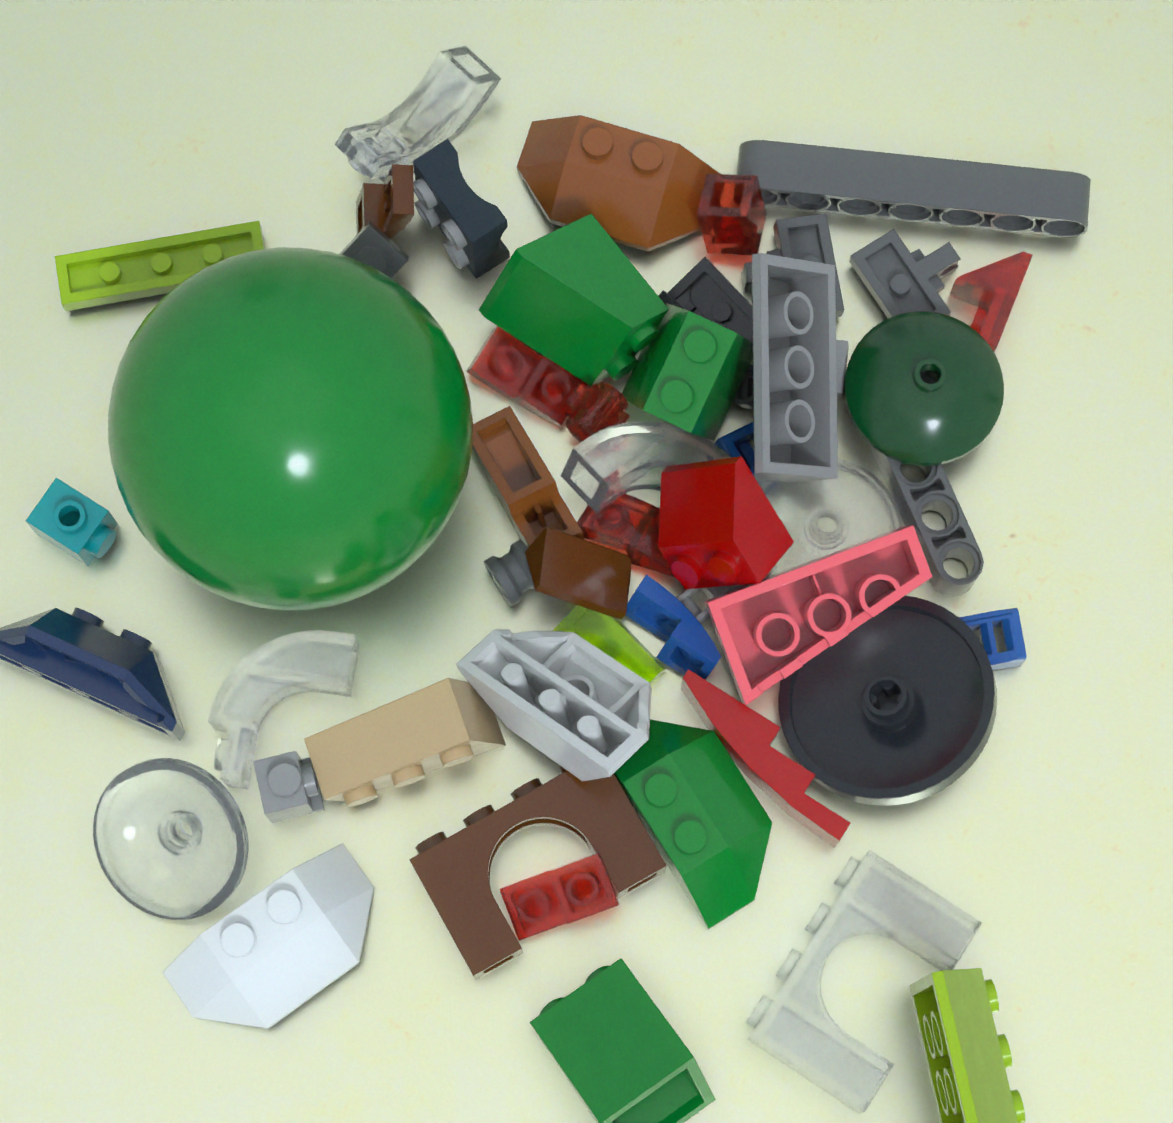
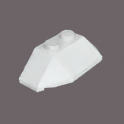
[456,629,652,781]
[162,843,374,1029]

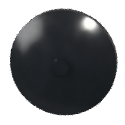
[778,595,997,806]

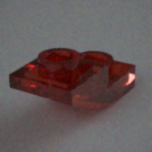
[466,327,587,426]
[577,485,674,577]
[500,852,620,941]

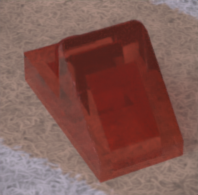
[950,251,1033,352]

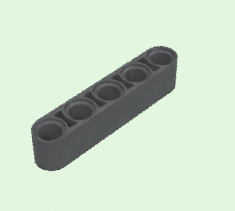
[868,443,984,597]

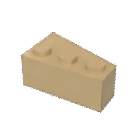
[304,678,506,807]

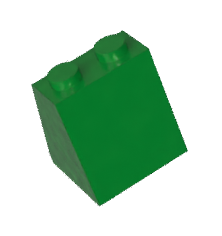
[479,213,669,386]
[620,302,753,441]
[530,958,716,1123]

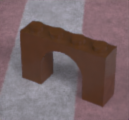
[409,766,667,980]

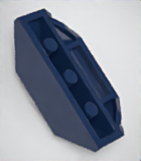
[0,607,185,741]

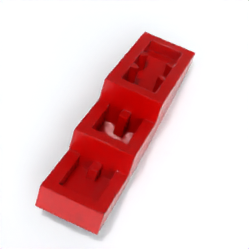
[681,669,851,848]

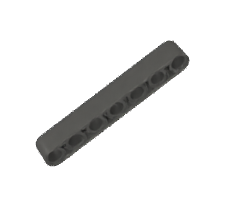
[734,140,1091,237]

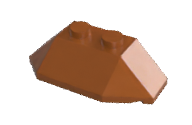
[517,115,726,252]

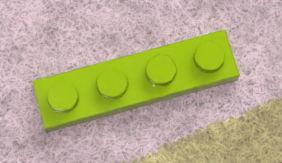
[54,220,265,311]

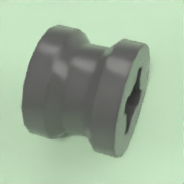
[484,540,535,606]

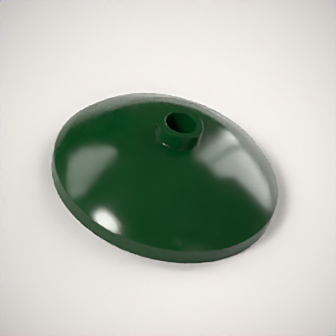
[844,311,1004,466]

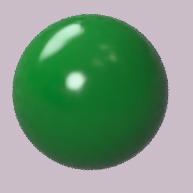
[108,247,473,610]

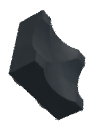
[413,138,510,279]

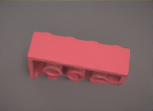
[704,525,932,705]

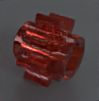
[564,382,630,447]

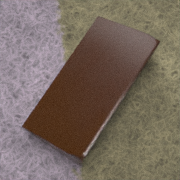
[525,528,631,620]

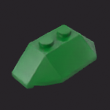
[614,719,772,930]

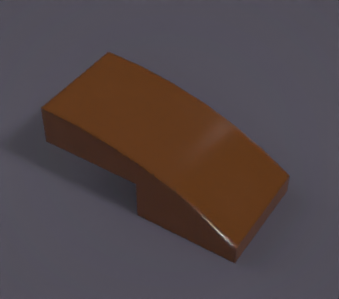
[356,164,414,239]

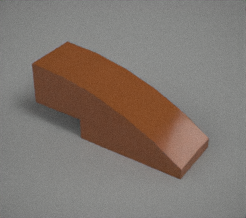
[472,406,585,547]

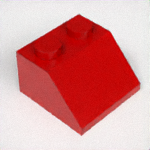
[659,456,794,590]

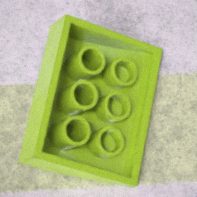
[909,968,1026,1123]

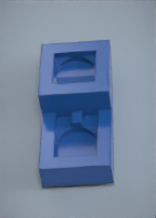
[625,574,721,680]

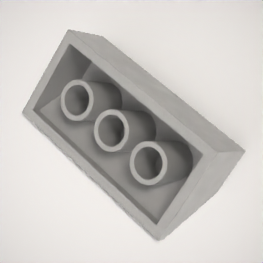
[752,253,838,483]

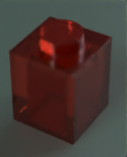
[697,174,767,255]

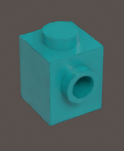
[26,478,118,567]

